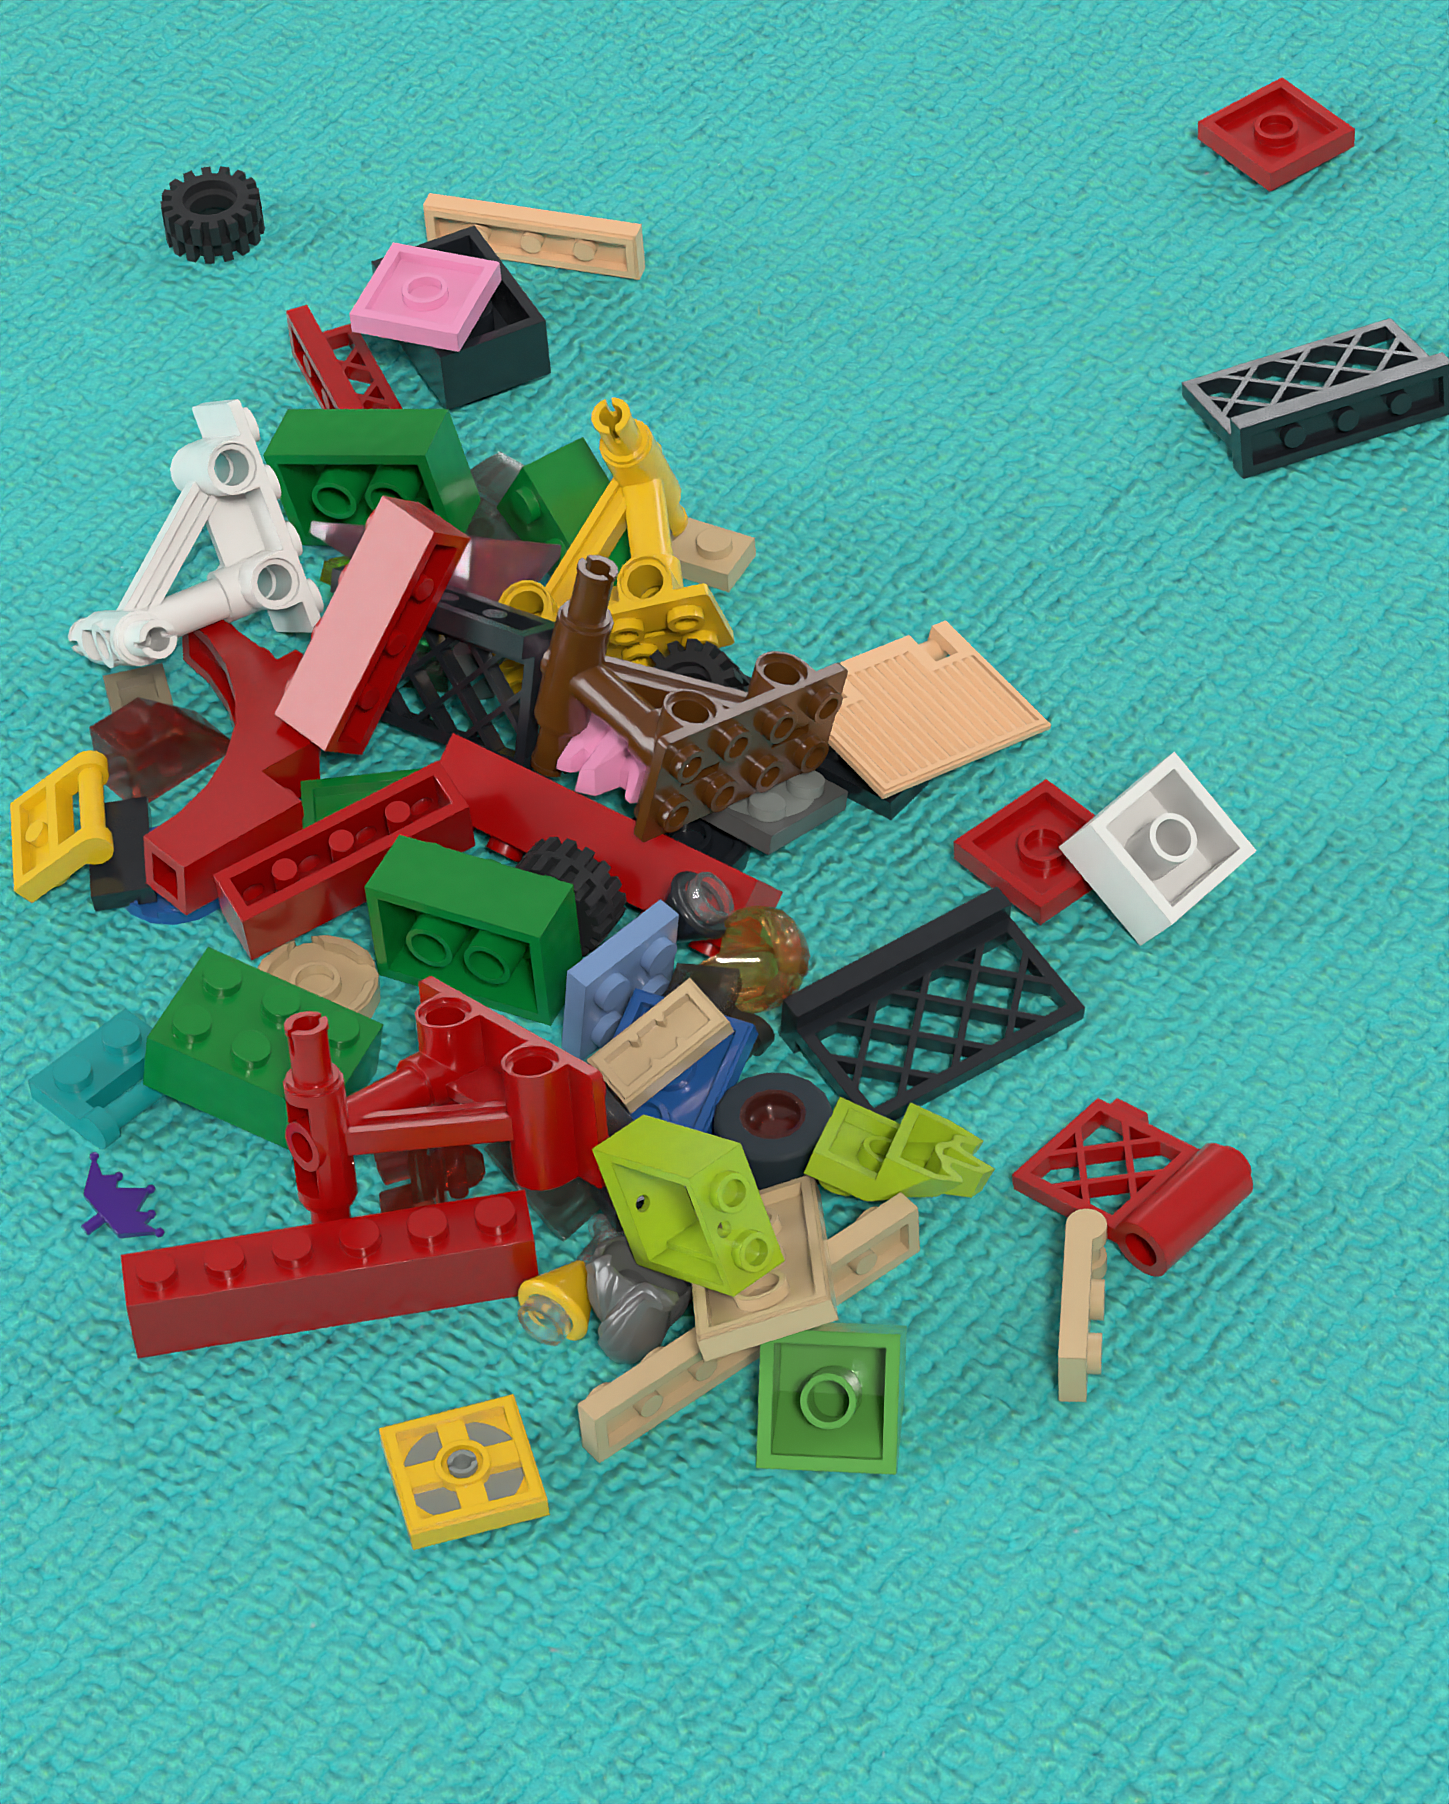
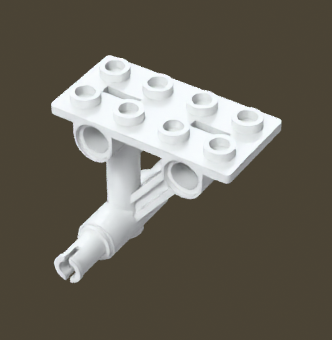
[68,399,324,668]

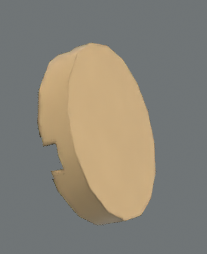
[258,935,380,1018]

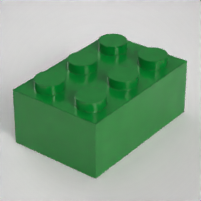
[263,409,481,546]
[365,835,582,1026]
[143,947,384,1150]

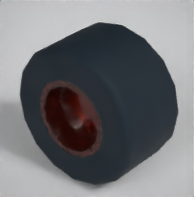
[713,1073,833,1190]

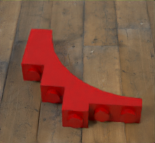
[143,619,321,915]

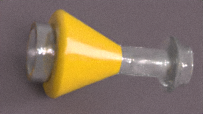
[517,1214,625,1346]

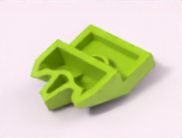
[804,1097,995,1201]

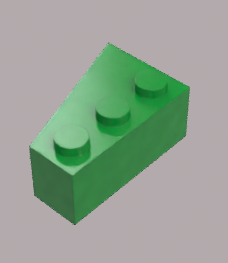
[496,437,631,586]

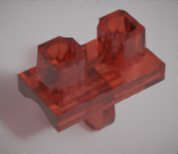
[374,1145,486,1212]

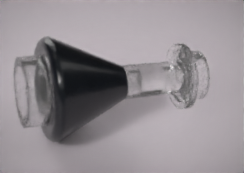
[663,871,734,943]

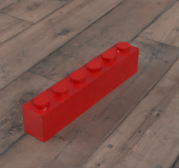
[440,733,783,963]
[121,1189,539,1358]

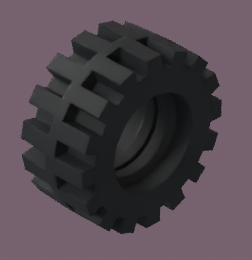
[515,837,627,956]

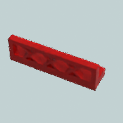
[286,305,403,409]

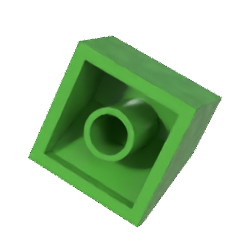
[756,1322,907,1475]

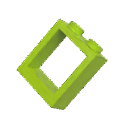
[592,1114,785,1297]

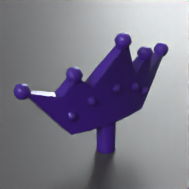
[81,1152,165,1239]

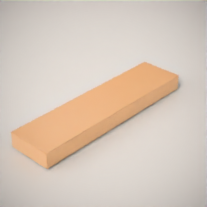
[423,193,645,280]

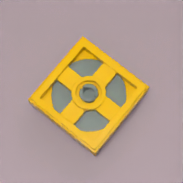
[379,1394,550,1550]

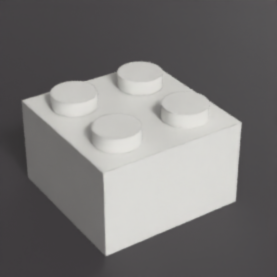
[1059,752,1256,946]

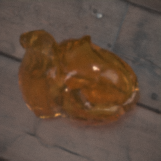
[689,905,811,1013]

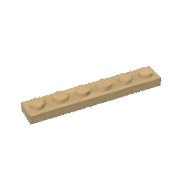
[578,1192,920,1464]

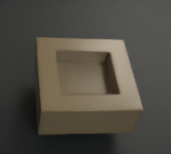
[103,663,176,734]

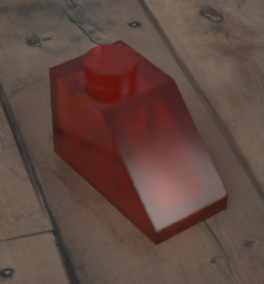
[89,697,230,803]

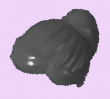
[585,1236,693,1364]

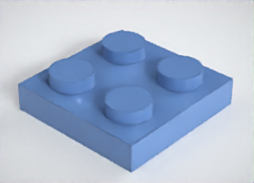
[561,899,679,1061]

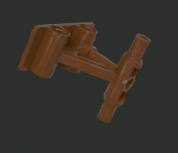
[530,555,848,842]

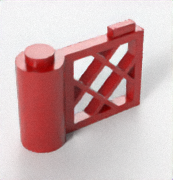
[1012,1098,1253,1277]

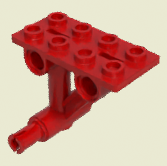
[283,976,609,1224]

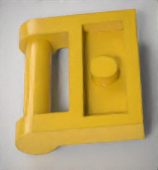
[10,750,114,903]

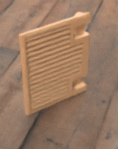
[828,620,1051,799]

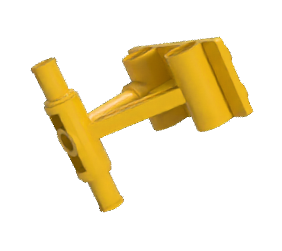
[492,397,734,694]

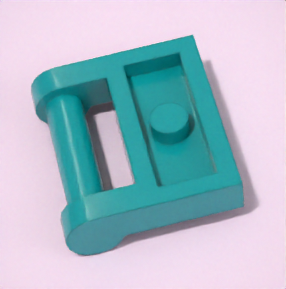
[28,1008,165,1149]

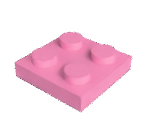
[349,242,501,352]

